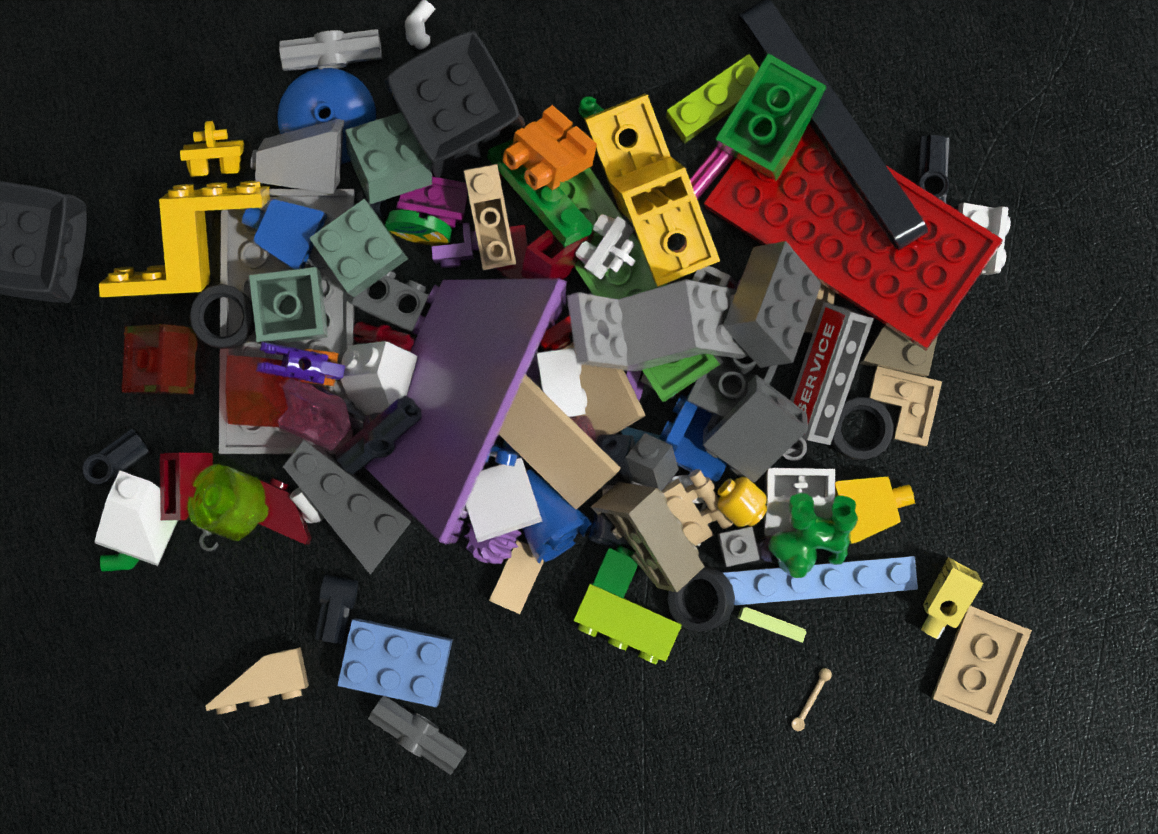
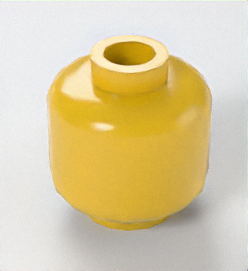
[717,477,767,527]

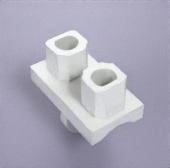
[575,214,635,280]

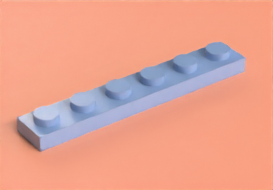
[717,556,918,605]

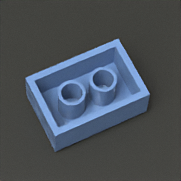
[338,618,453,707]

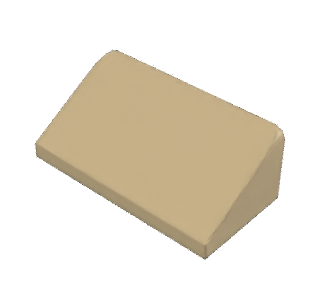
[489,540,544,614]

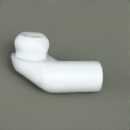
[405,0,435,50]
[290,487,324,523]

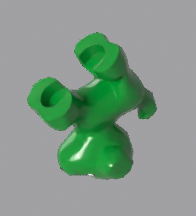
[768,493,858,578]

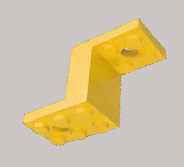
[584,94,720,287]
[99,181,270,297]

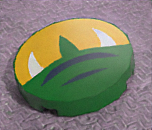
[385,209,452,246]

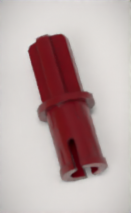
[353,321,415,352]

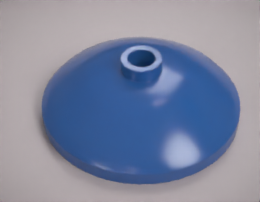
[278,68,377,165]

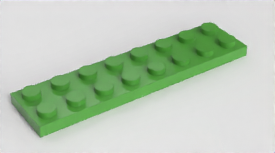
[559,167,720,402]

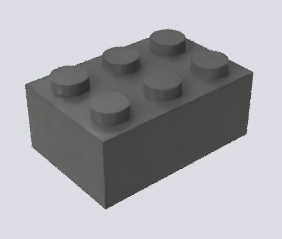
[723,241,822,368]

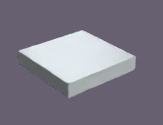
[466,458,542,543]

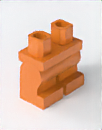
[503,105,597,191]

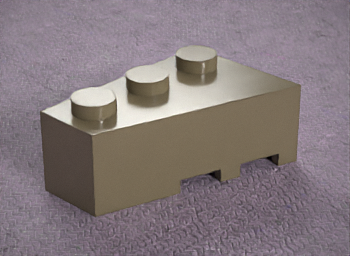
[859,324,938,377]
[591,482,704,592]

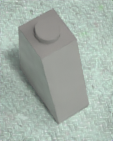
[251,119,344,194]

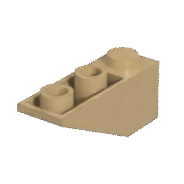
[464,163,516,270]
[206,647,309,715]

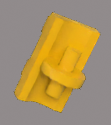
[180,121,244,177]

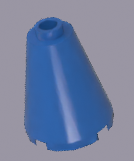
[522,470,592,563]

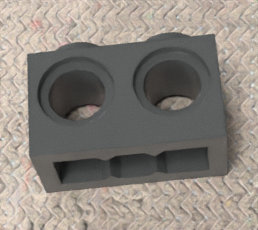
[351,271,429,334]

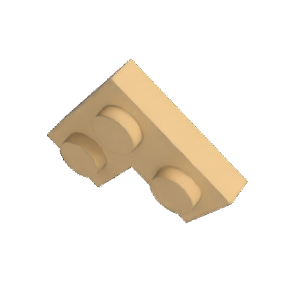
[869,366,942,447]

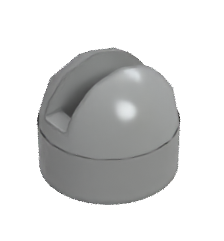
[783,438,807,460]

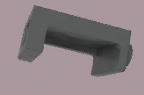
[703,375,808,483]

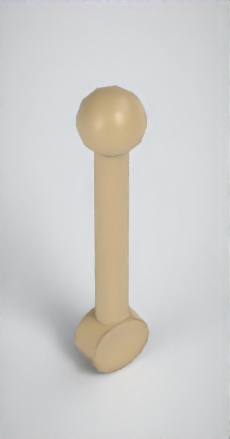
[791,668,832,731]

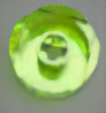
[188,464,268,541]

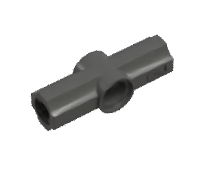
[368,696,467,775]

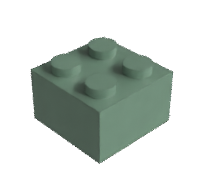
[345,112,432,204]
[309,199,408,297]
[249,267,328,344]

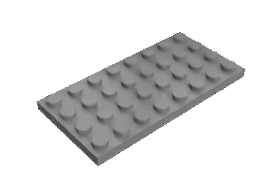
[219,189,355,454]

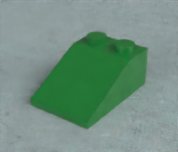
[716,53,827,181]

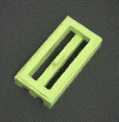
[737,606,806,643]

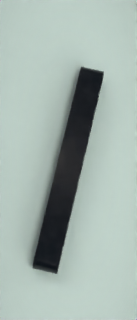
[738,0,928,250]

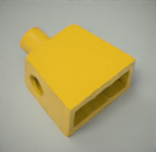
[835,477,915,544]

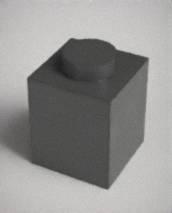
[626,433,679,491]

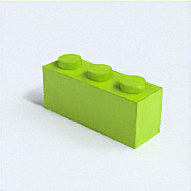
[666,54,759,144]
[574,583,682,664]

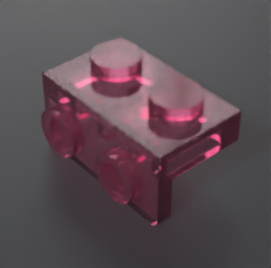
[278,378,351,450]

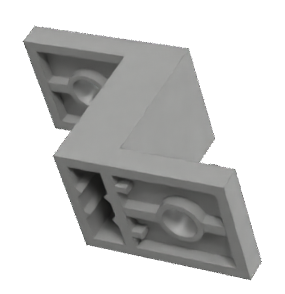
[567,280,749,372]

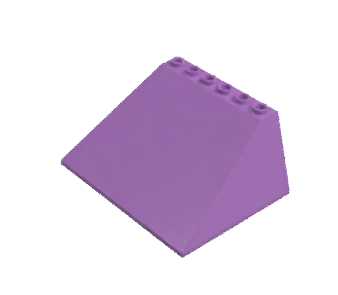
[365,279,566,544]

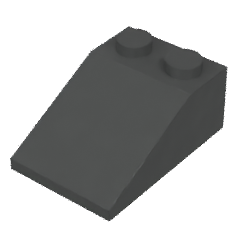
[687,355,778,418]

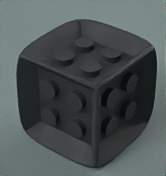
[385,30,525,178]
[0,181,87,303]

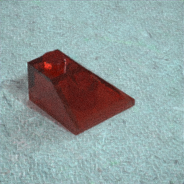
[225,355,300,429]

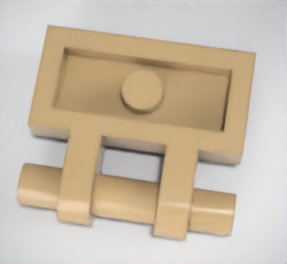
[662,469,733,546]

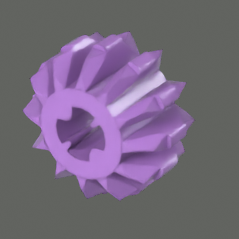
[464,523,522,564]

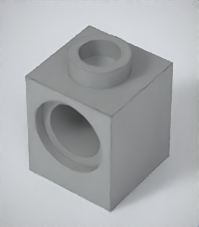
[717,527,759,567]

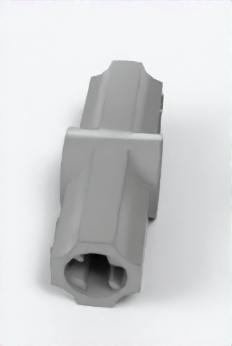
[279,29,382,71]

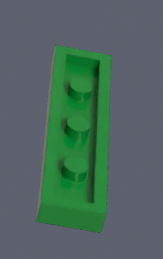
[487,138,593,247]

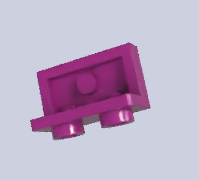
[396,177,469,228]

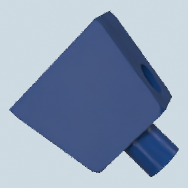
[242,199,327,270]

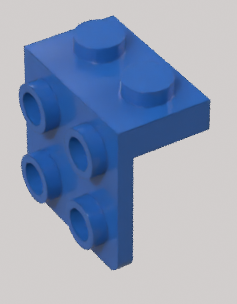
[659,386,728,483]

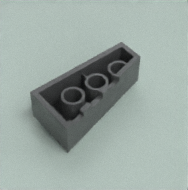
[283,435,412,574]

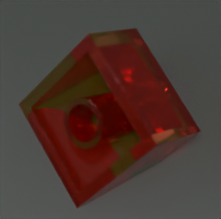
[122,324,197,395]

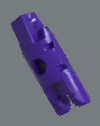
[256,341,345,384]

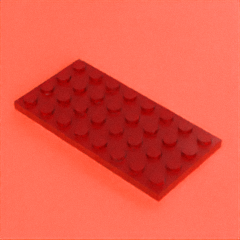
[704,123,1003,351]

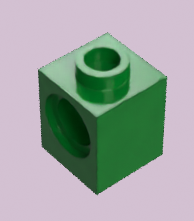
[593,545,638,598]

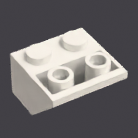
[764,468,835,536]

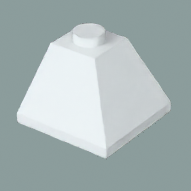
[95,471,178,566]

